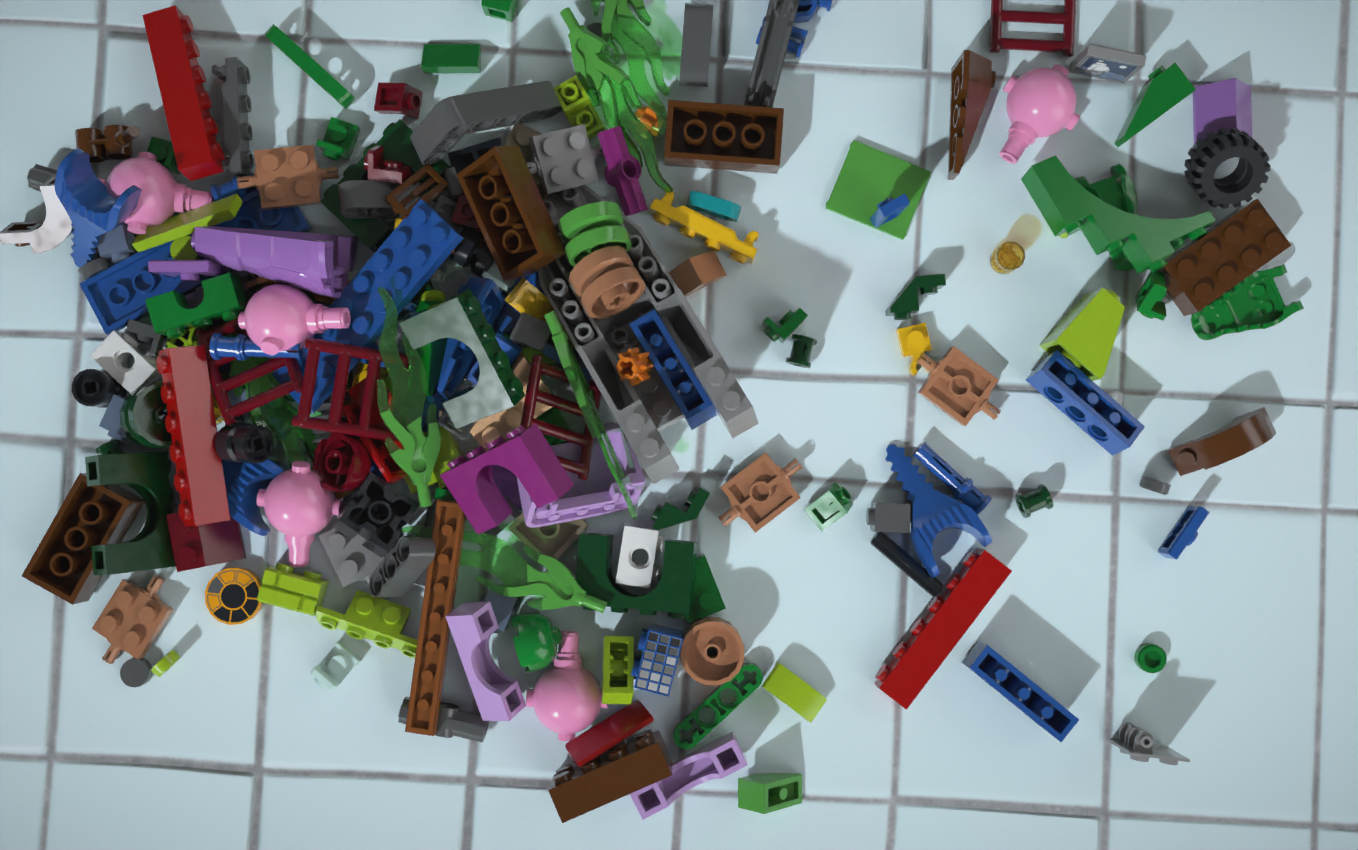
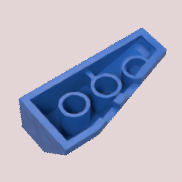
[437,277,506,399]

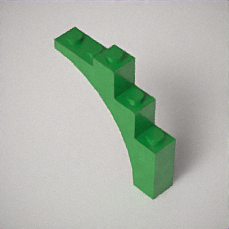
[1021,155,1216,274]

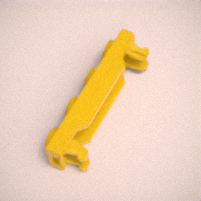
[650,188,759,264]

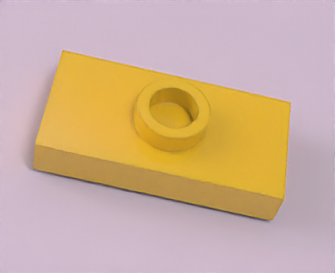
[505,277,560,322]

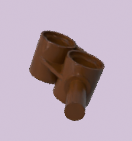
[75,125,140,163]

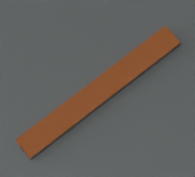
[405,499,466,736]

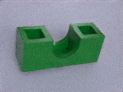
[145,273,248,338]

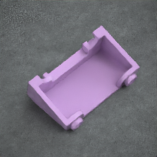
[516,422,645,528]

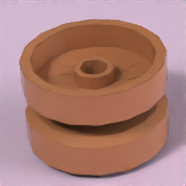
[569,246,646,319]
[681,617,744,686]

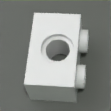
[90,330,162,394]
[615,524,664,589]

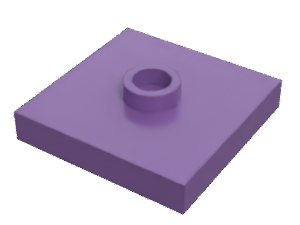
[148,260,230,281]

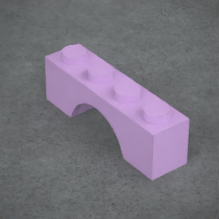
[445,601,526,721]
[630,732,748,820]

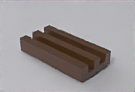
[384,164,448,219]

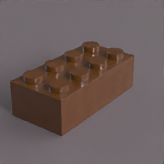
[664,100,784,174]
[457,146,566,281]
[1157,199,1292,316]
[22,473,144,605]
[548,729,672,823]

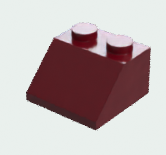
[166,512,246,572]

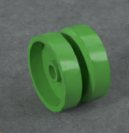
[558,201,632,266]

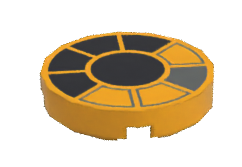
[205,567,263,625]

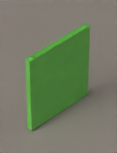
[825,140,931,240]

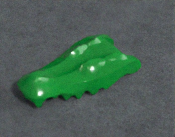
[1075,164,1138,271]
[1190,264,1304,341]

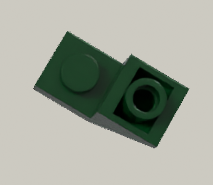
[885,274,946,320]
[650,487,710,530]

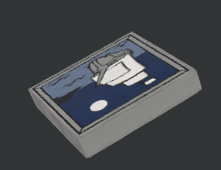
[1069,44,1147,84]

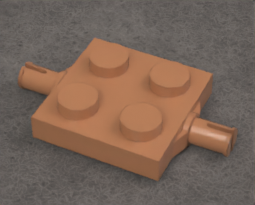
[237,145,339,210]
[916,346,1001,426]
[718,452,803,533]
[92,574,174,664]

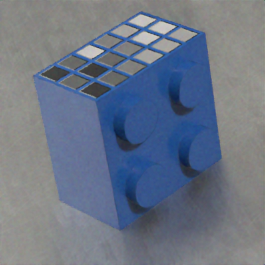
[631,623,683,697]

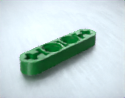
[264,24,356,109]
[673,662,763,750]

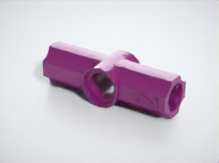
[597,126,648,216]

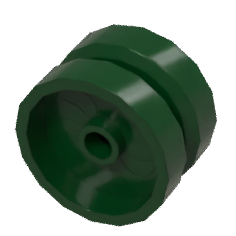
[120,383,172,449]

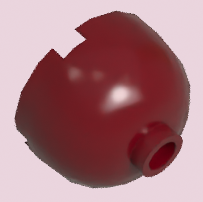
[313,433,372,492]

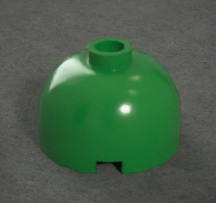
[512,612,562,673]

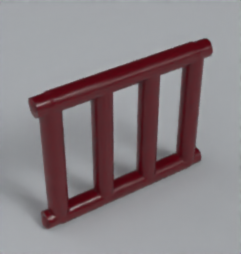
[989,0,1076,57]
[195,317,303,425]
[291,338,417,442]
[520,355,602,480]

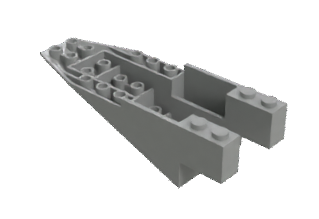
[538,185,759,484]

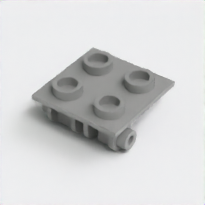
[1110,722,1190,765]

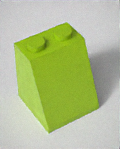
[1039,288,1125,381]

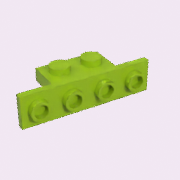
[315,590,417,658]

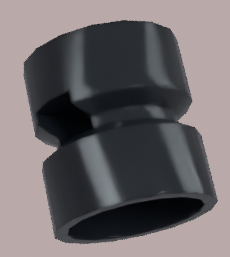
[450,228,494,278]
[72,369,127,408]
[215,424,274,463]

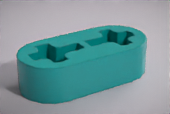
[686,191,741,222]

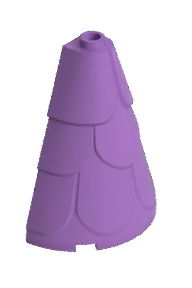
[191,226,358,298]

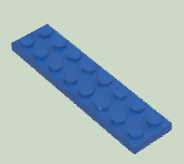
[79,190,312,335]
[272,199,463,414]

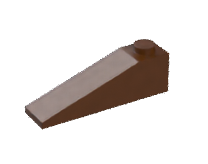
[948,50,996,180]

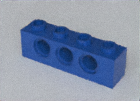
[629,309,717,430]
[1026,350,1145,456]
[961,640,1079,742]

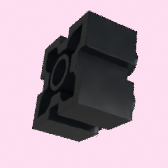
[332,472,420,558]

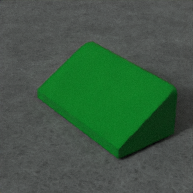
[421,44,481,74]

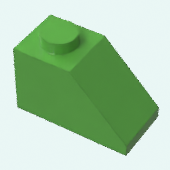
[738,773,802,814]

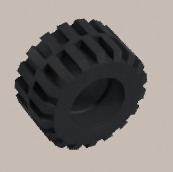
[1184,128,1270,209]

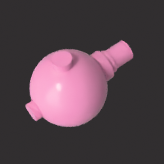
[999,64,1080,164]
[99,152,214,234]
[238,284,351,355]
[257,461,343,567]
[526,631,608,741]

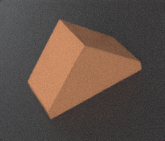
[669,250,727,297]

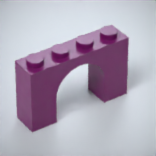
[440,423,574,534]

